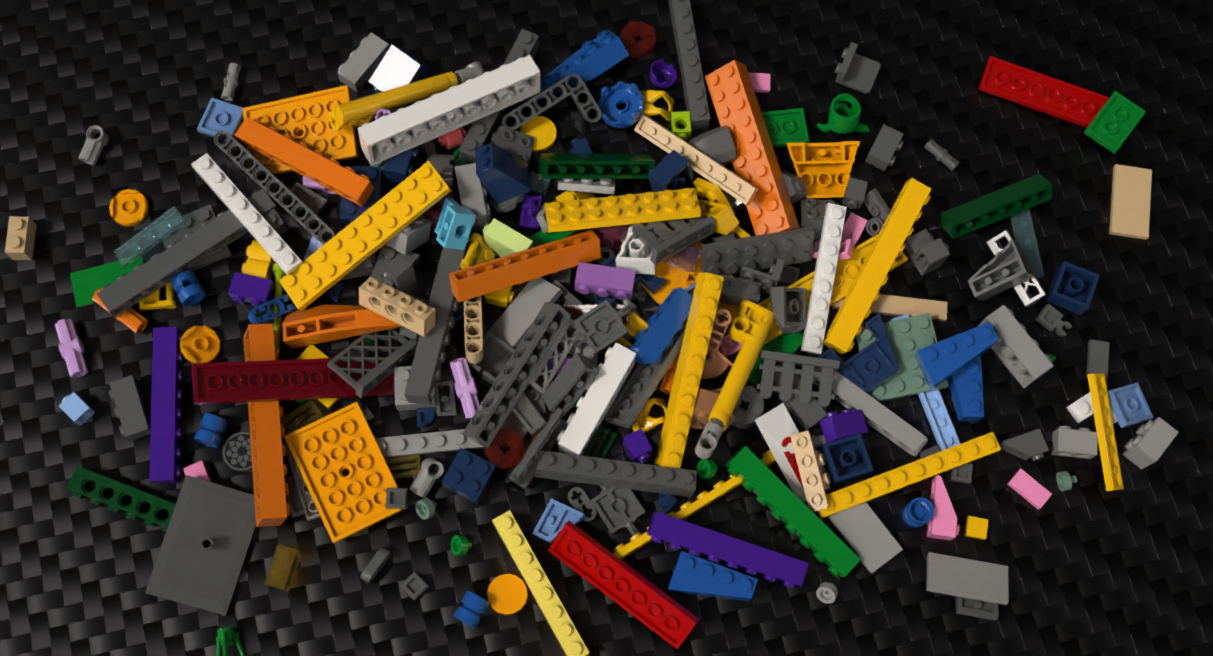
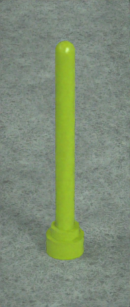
[272,263,285,353]

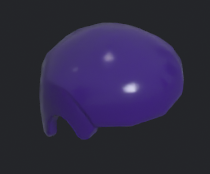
[650,59,677,89]

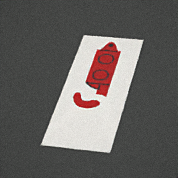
[755,403,807,503]

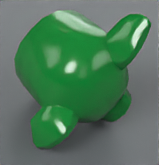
[817,93,870,134]

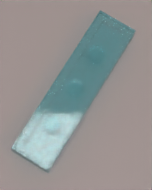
[113,206,186,267]
[1010,209,1044,278]

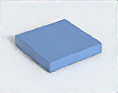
[197,97,244,141]
[1108,382,1154,428]

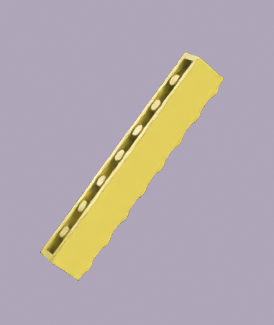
[492,510,589,656]

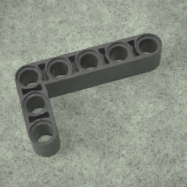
[502,74,601,130]

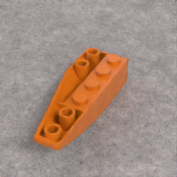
[282,305,402,349]

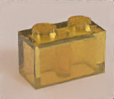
[265,544,301,592]

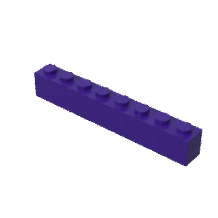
[149,326,184,485]
[646,512,809,589]

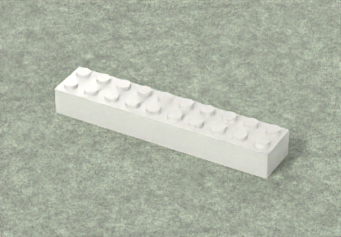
[358,55,540,166]

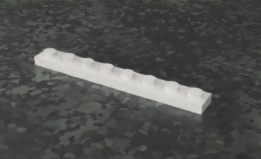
[191,153,302,275]
[801,203,847,355]

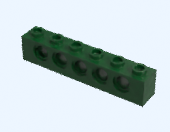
[66,466,176,532]

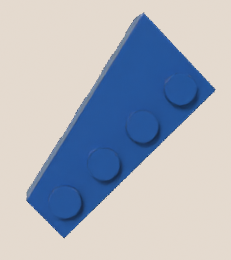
[626,287,693,365]
[915,322,999,391]
[941,340,984,421]
[667,551,758,601]

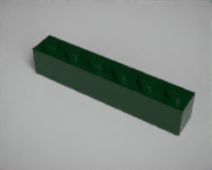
[539,153,655,179]
[941,173,1052,239]

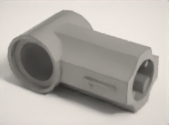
[78,125,109,165]
[409,458,444,498]

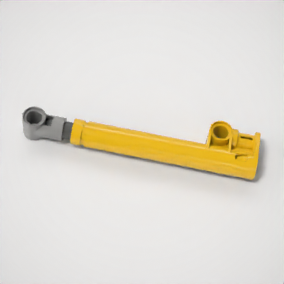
[329,61,485,131]
[695,300,775,459]

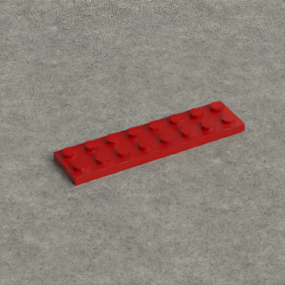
[978,56,1110,128]
[548,520,699,649]

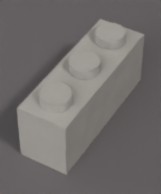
[337,32,390,92]

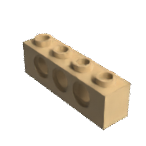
[359,276,436,337]

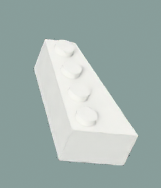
[615,223,659,275]

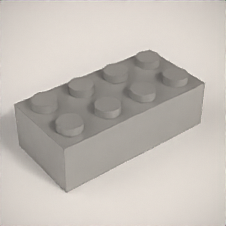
[978,305,1053,388]

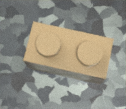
[5,216,37,260]

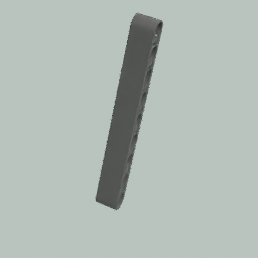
[214,130,337,245]

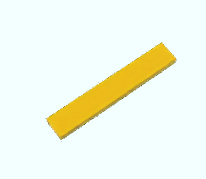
[1087,373,1124,491]

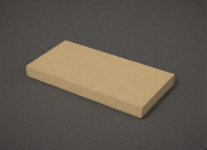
[1109,164,1152,240]

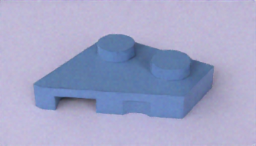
[532,498,585,543]

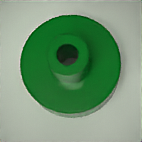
[697,459,718,479]
[451,535,472,555]

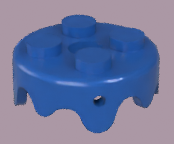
[597,82,645,128]

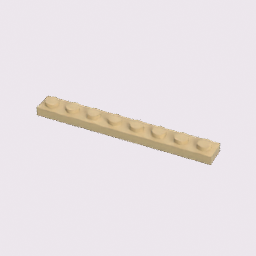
[634,114,758,205]

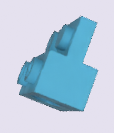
[434,198,476,250]

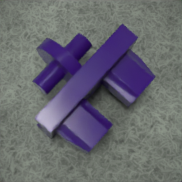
[519,194,542,229]

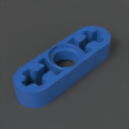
[248,294,297,324]

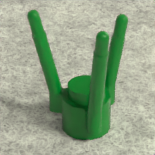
[216,627,246,656]

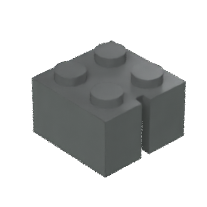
[468,331,515,386]

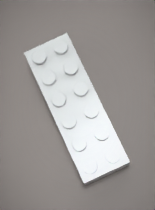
[557,343,636,456]

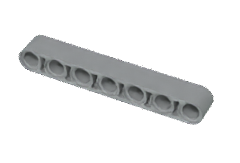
[813,368,928,456]

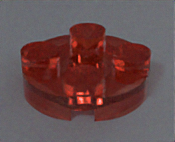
[620,21,656,57]
[484,429,525,468]

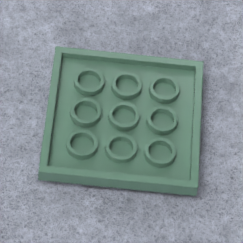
[855,313,948,402]

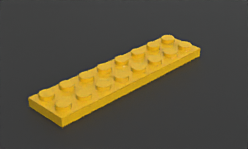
[544,188,701,233]

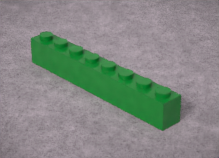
[726,446,861,577]

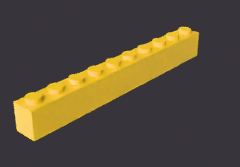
[823,178,931,354]
[654,272,724,469]

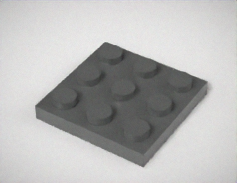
[157,205,232,271]

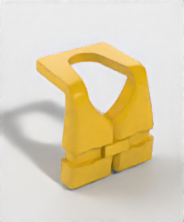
[640,90,674,121]
[632,398,667,434]

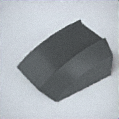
[688,125,736,174]
[769,286,806,334]

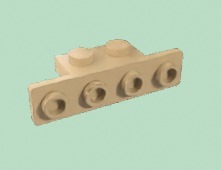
[791,431,831,512]

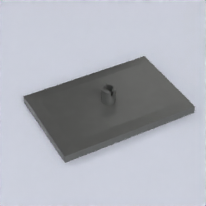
[145,475,256,616]

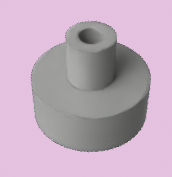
[816,582,838,604]

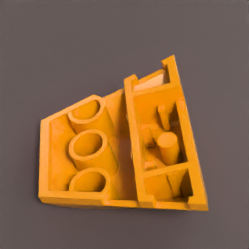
[786,141,860,198]

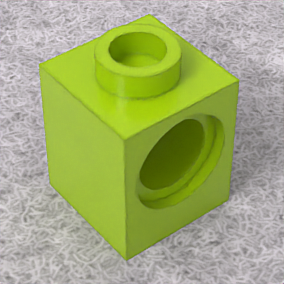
[671,111,691,140]

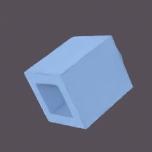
[59,392,95,426]

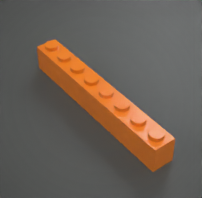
[235,117,375,207]
[449,230,601,302]

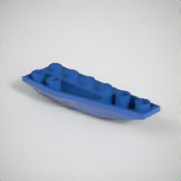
[527,30,629,100]

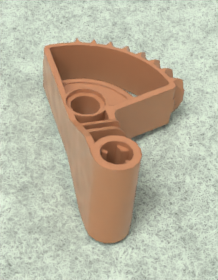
[698,309,733,393]

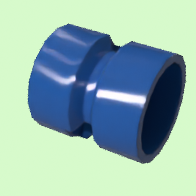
[170,270,206,307]
[194,413,229,448]
[902,497,934,528]
[453,591,490,629]

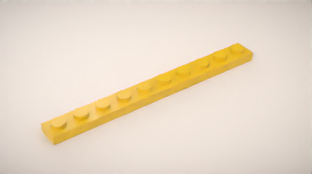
[817,432,1001,519]
[613,450,776,560]

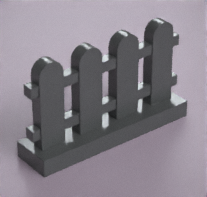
[632,214,716,265]
[756,350,840,407]

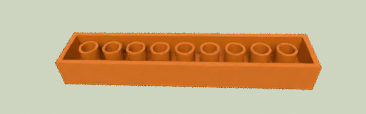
[705,60,799,236]
[244,324,290,527]

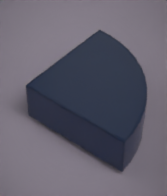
[326,282,344,303]
[417,407,437,429]
[658,493,678,515]

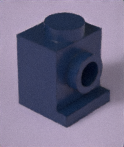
[570,137,592,154]

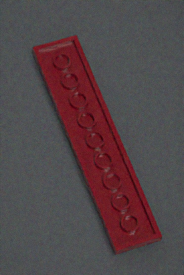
[191,356,395,405]

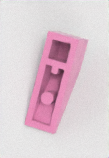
[927,475,959,541]

